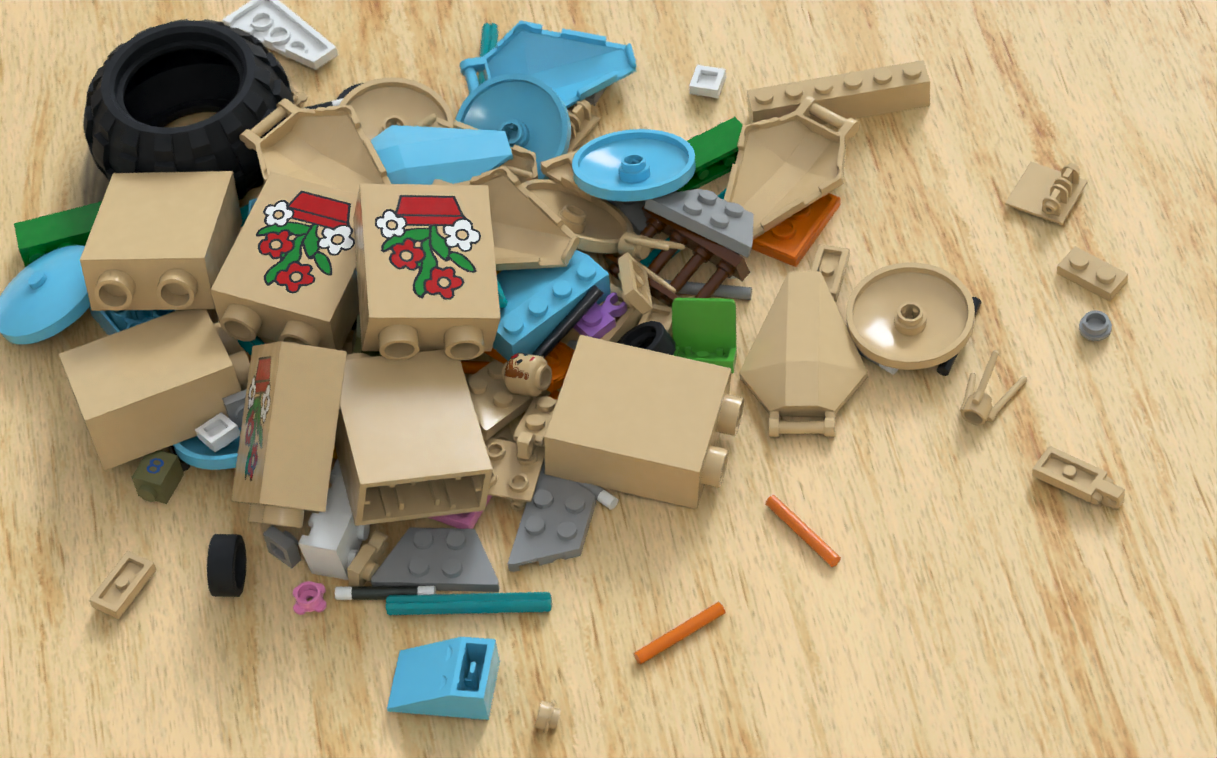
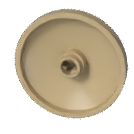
[339,77,454,140]
[522,179,633,253]
[846,262,975,370]

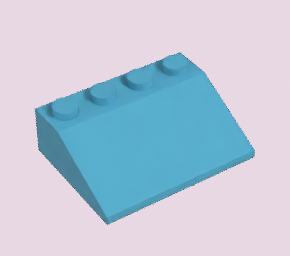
[493,250,611,361]

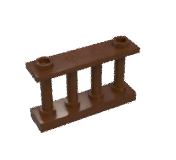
[603,205,750,307]

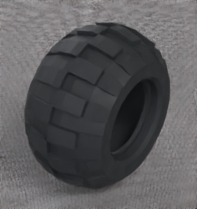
[83,19,294,201]

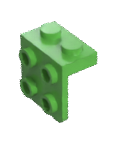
[672,298,737,373]

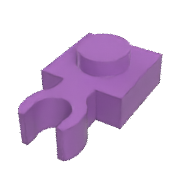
[573,292,627,339]

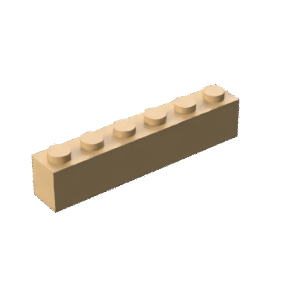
[747,60,930,125]

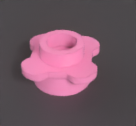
[292,581,327,615]

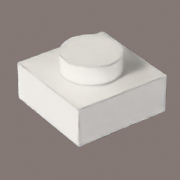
[689,65,726,98]
[195,412,241,452]

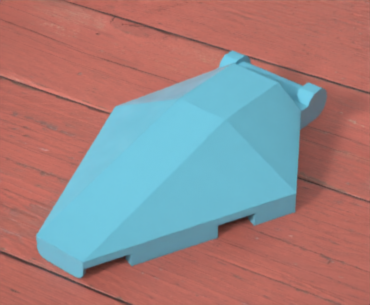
[459,21,636,108]
[370,125,514,185]

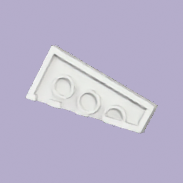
[222,0,338,70]

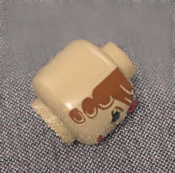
[502,353,552,397]

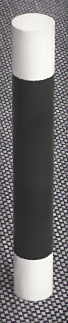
[335,586,436,600]

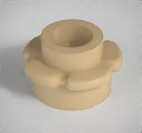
[534,700,561,733]

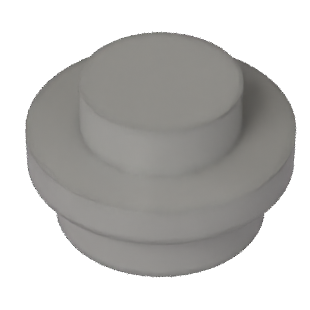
[1079,310,1112,341]

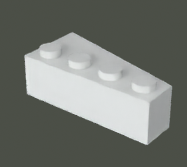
[298,458,370,580]

